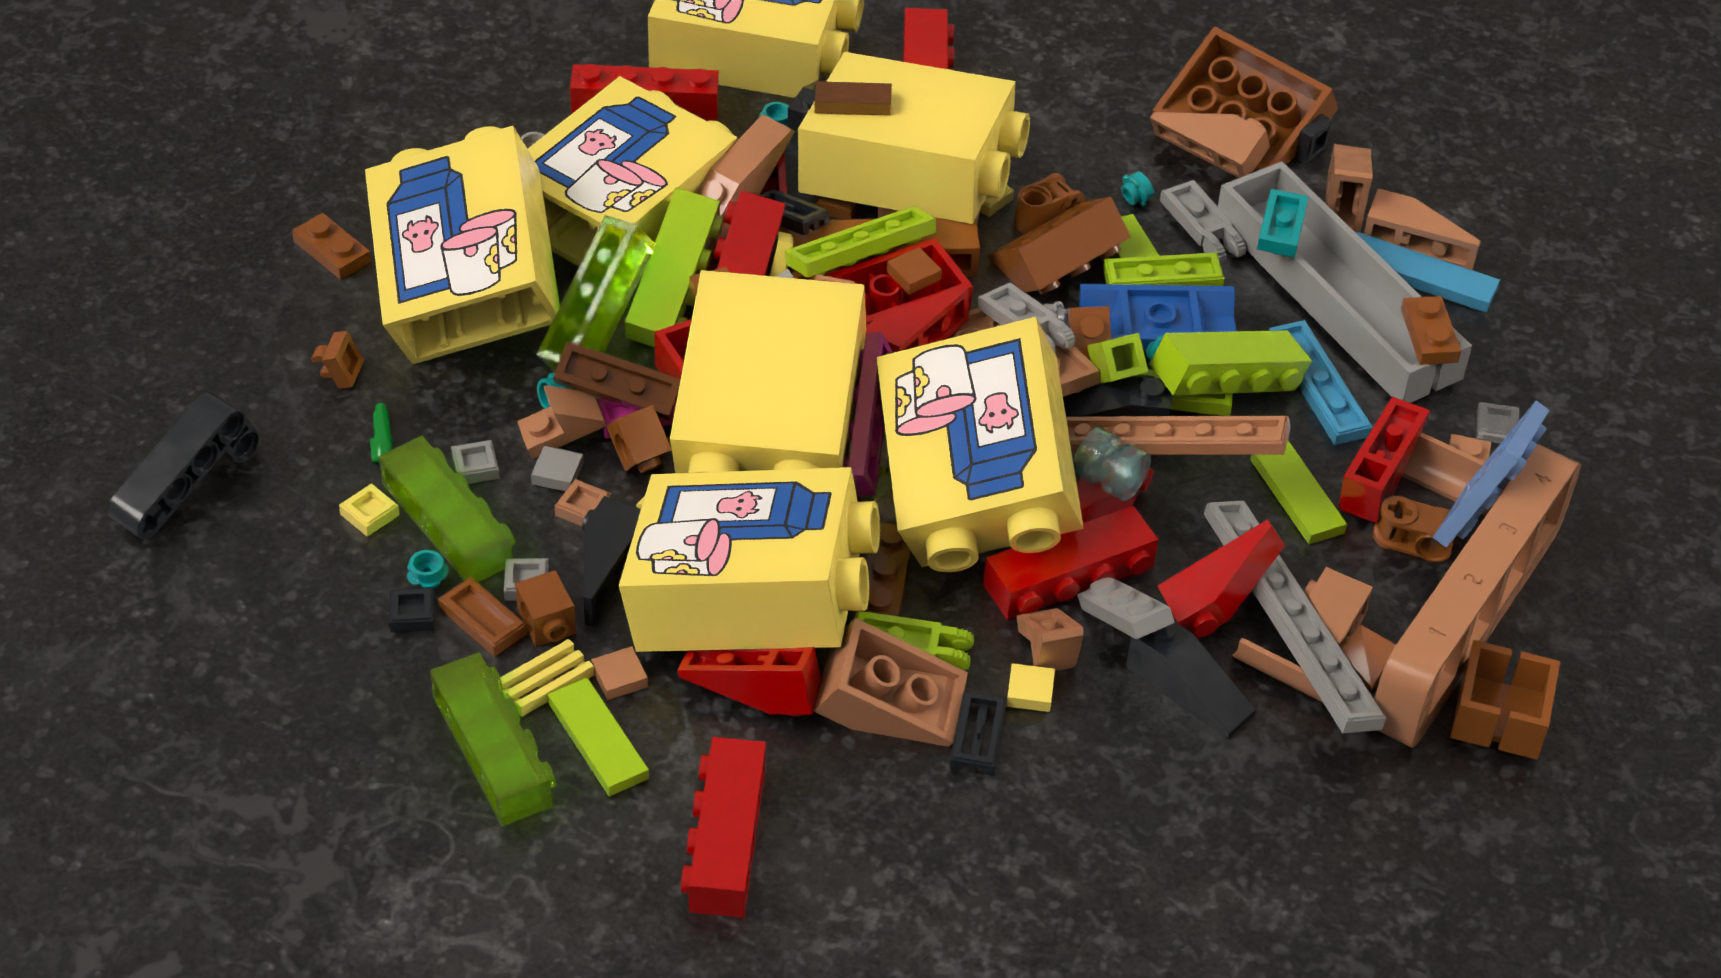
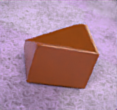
[1341,625,1396,691]

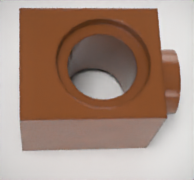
[606,405,671,473]
[515,570,576,647]

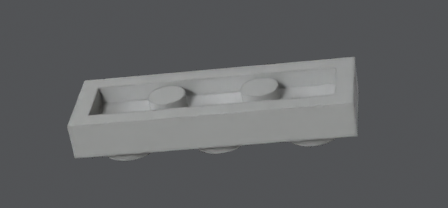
[1077,578,1175,639]

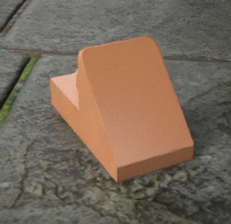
[517,386,607,459]
[1017,608,1084,671]

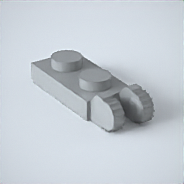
[1160,180,1246,264]
[978,283,1076,353]

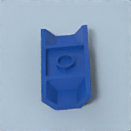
[1079,284,1236,350]

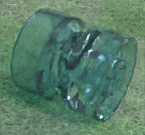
[1073,427,1151,501]

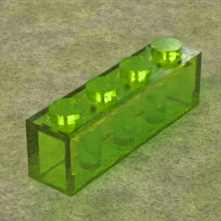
[536,215,656,372]
[379,436,515,582]
[430,652,556,826]

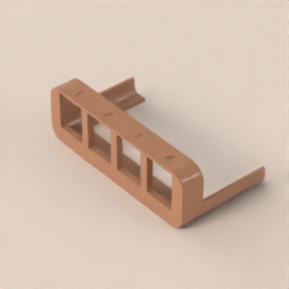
[1232,432,1581,748]

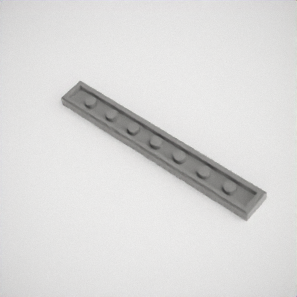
[1204,501,1386,733]

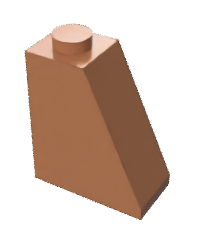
[1325,144,1373,233]

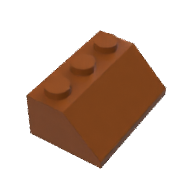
[988,196,1131,295]

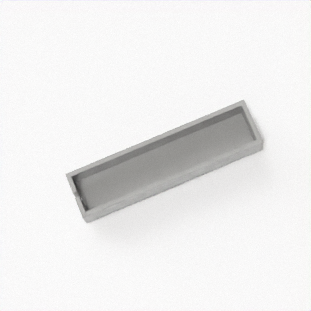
[1218,161,1472,403]

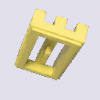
[496,639,594,717]

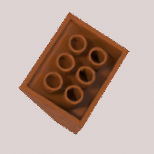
[1152,26,1338,171]

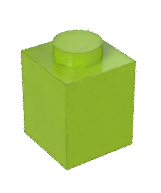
[1087,333,1149,383]

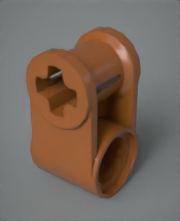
[1014,173,1086,234]
[1372,496,1454,562]

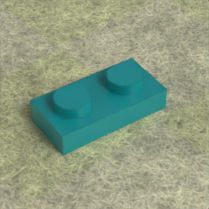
[1257,189,1309,257]

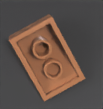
[814,618,968,747]

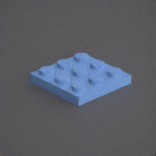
[1433,401,1549,547]

